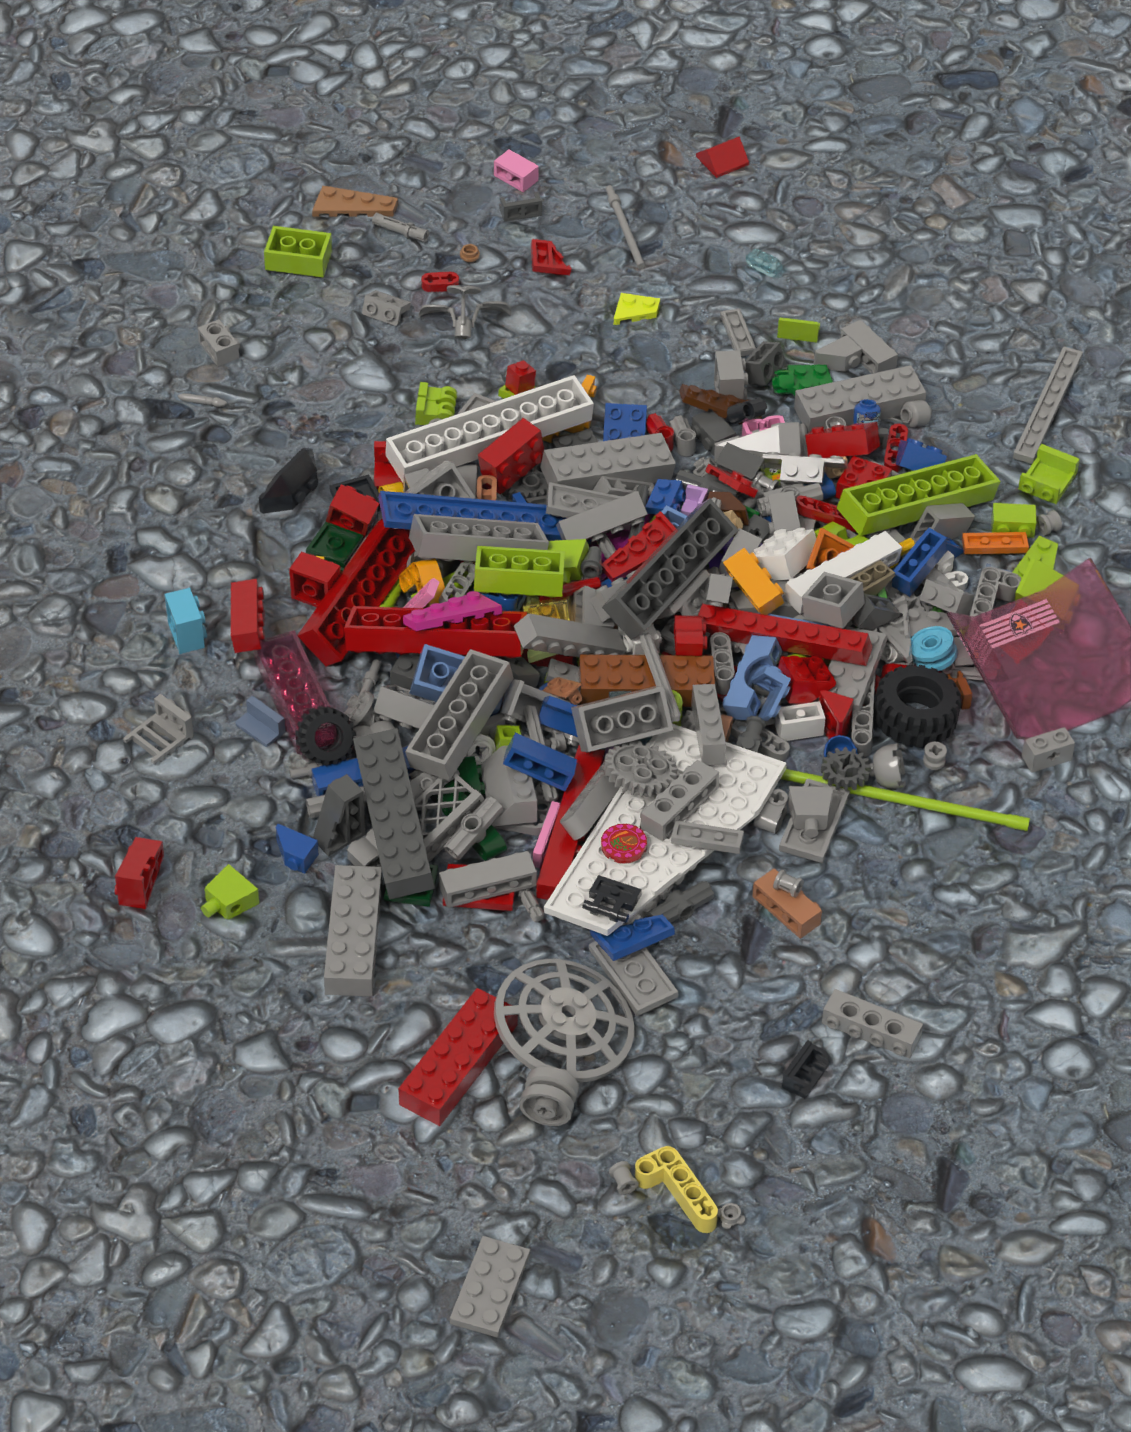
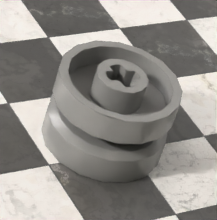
[519,1066,579,1126]

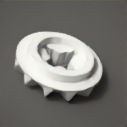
[465,733,496,765]

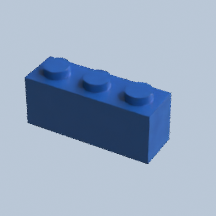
[892,528,947,597]
[503,732,577,791]

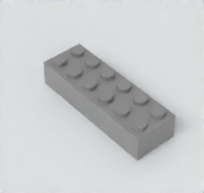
[794,365,926,433]
[540,433,676,491]
[409,514,549,563]
[405,649,514,781]
[324,865,383,996]

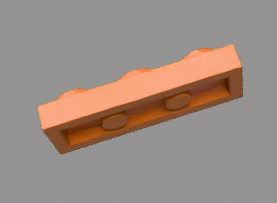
[962,532,1029,554]

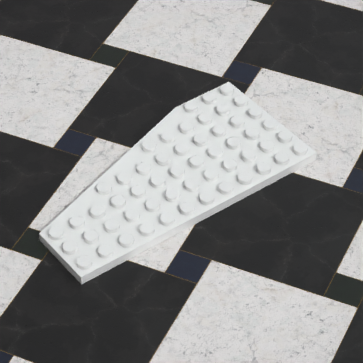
[544,724,787,936]

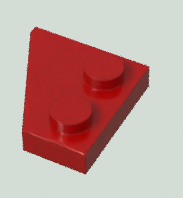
[705,463,758,498]

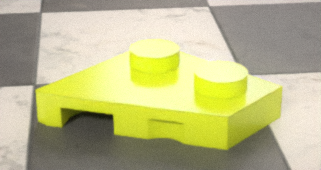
[613,293,660,325]

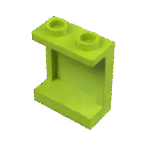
[1018,444,1080,504]

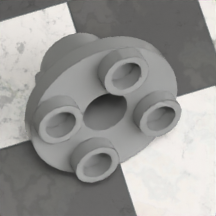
[344,690,380,728]

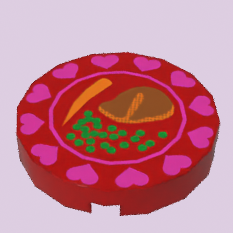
[601,824,647,863]

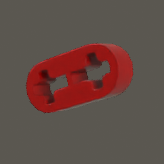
[421,272,459,292]

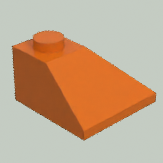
[806,528,855,570]

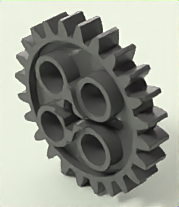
[502,463,548,501]

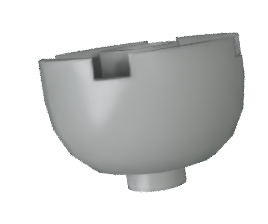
[869,743,906,789]

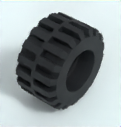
[295,706,356,765]

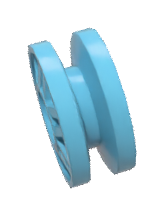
[911,626,958,671]

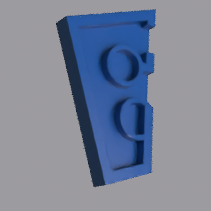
[590,914,675,961]

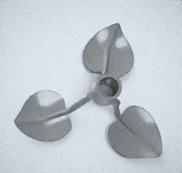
[418,285,511,339]

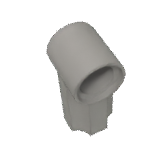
[669,415,696,456]

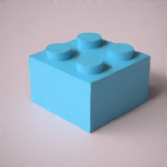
[165,588,207,654]

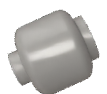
[900,400,932,428]

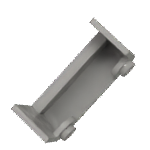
[501,679,579,747]

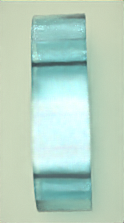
[746,249,782,277]

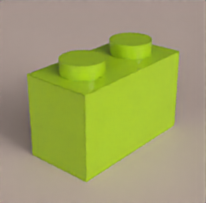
[991,503,1036,538]

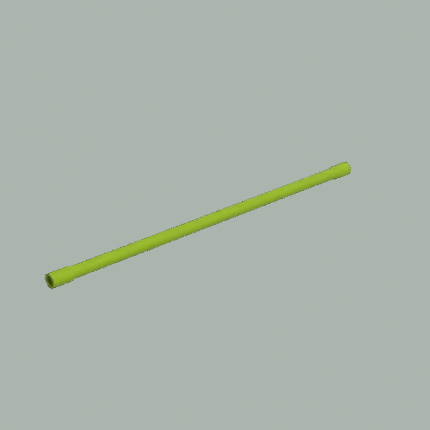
[781,769,1030,831]

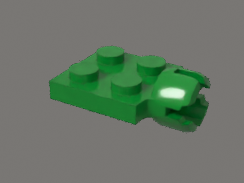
[772,364,833,396]

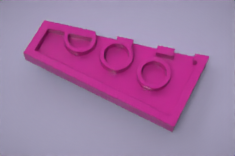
[403,591,502,631]

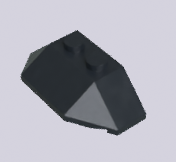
[259,447,318,514]

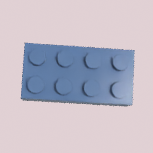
[409,644,503,717]

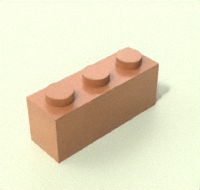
[752,869,822,939]

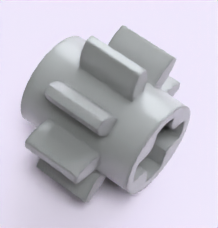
[693,457,719,477]

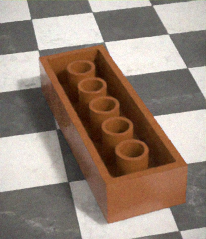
[579,654,715,707]

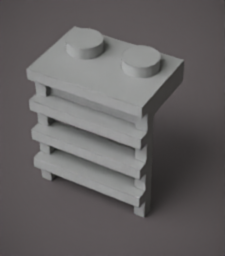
[123,694,194,764]

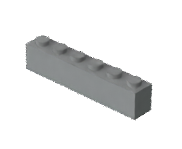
[514,613,627,658]

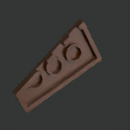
[679,384,763,425]

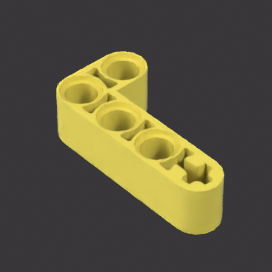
[635,1146,718,1233]

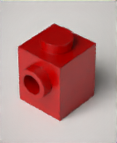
[505,360,536,395]

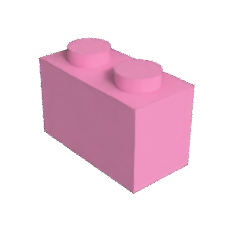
[494,150,539,192]

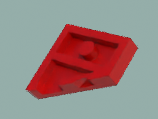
[531,239,571,275]

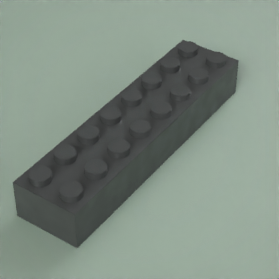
[602,498,738,640]
[353,728,435,900]

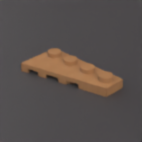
[312,186,398,217]

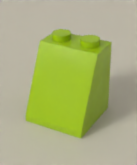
[1015,557,1082,631]

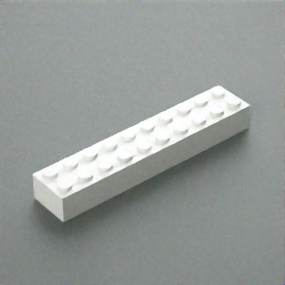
[386,375,594,483]

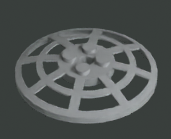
[494,959,634,1083]

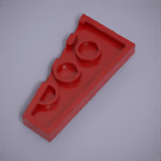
[602,511,676,582]

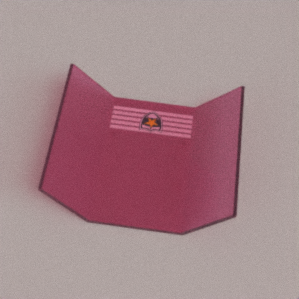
[947,558,1131,740]

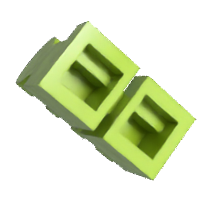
[415,382,457,425]

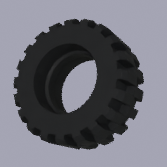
[874,665,962,748]

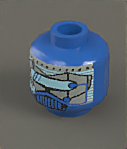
[853,399,881,426]

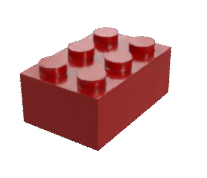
[478,418,544,494]

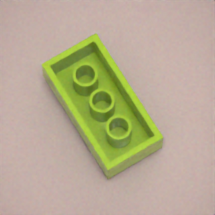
[474,546,565,598]

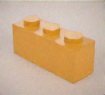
[723,548,784,615]

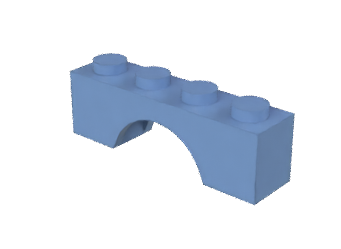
[723,635,782,720]

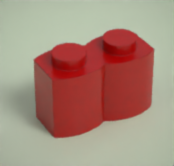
[674,615,707,656]

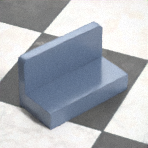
[235,695,285,747]

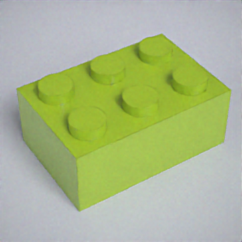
[264,226,332,277]

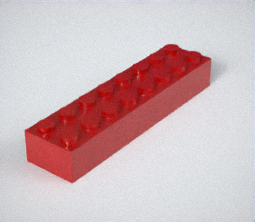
[297,519,415,667]
[344,606,527,658]

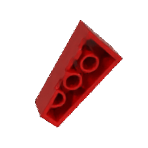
[231,579,265,653]

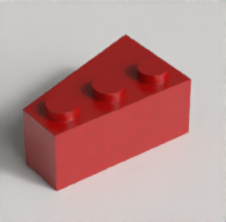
[805,421,880,458]
[115,837,164,909]

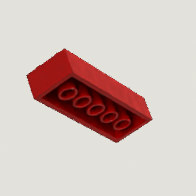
[398,988,518,1126]

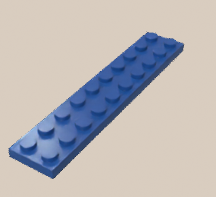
[378,491,592,544]

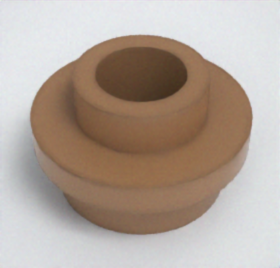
[460,244,480,262]

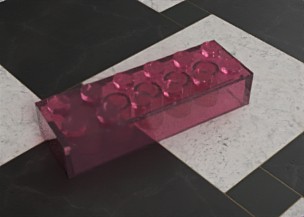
[254,630,337,754]

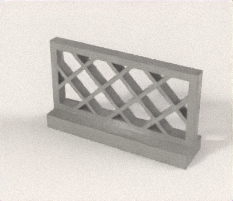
[415,773,485,862]

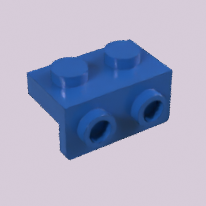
[645,479,686,514]

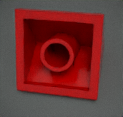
[696,136,749,178]
[819,690,854,739]

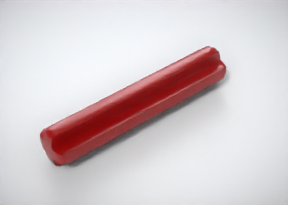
[537,577,601,602]

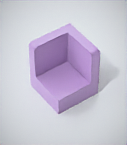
[681,484,708,516]

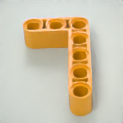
[399,558,445,608]

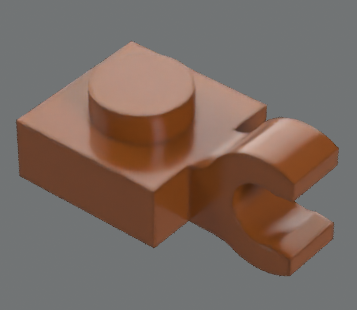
[946,671,972,710]

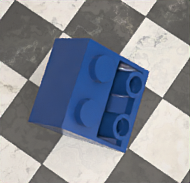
[896,438,947,471]

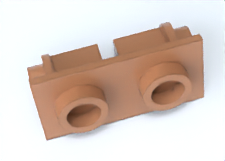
[542,677,582,705]

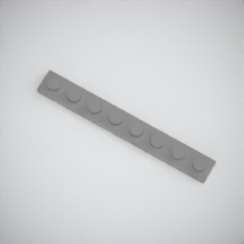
[1013,346,1083,464]

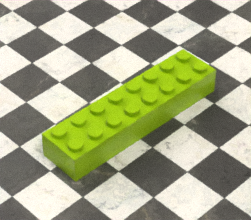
[837,454,1001,536]

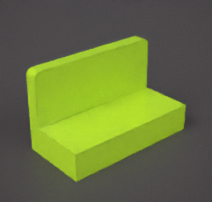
[777,317,820,343]

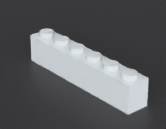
[783,531,902,614]

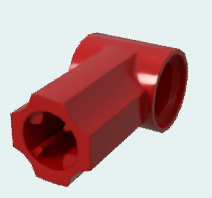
[646,413,674,452]

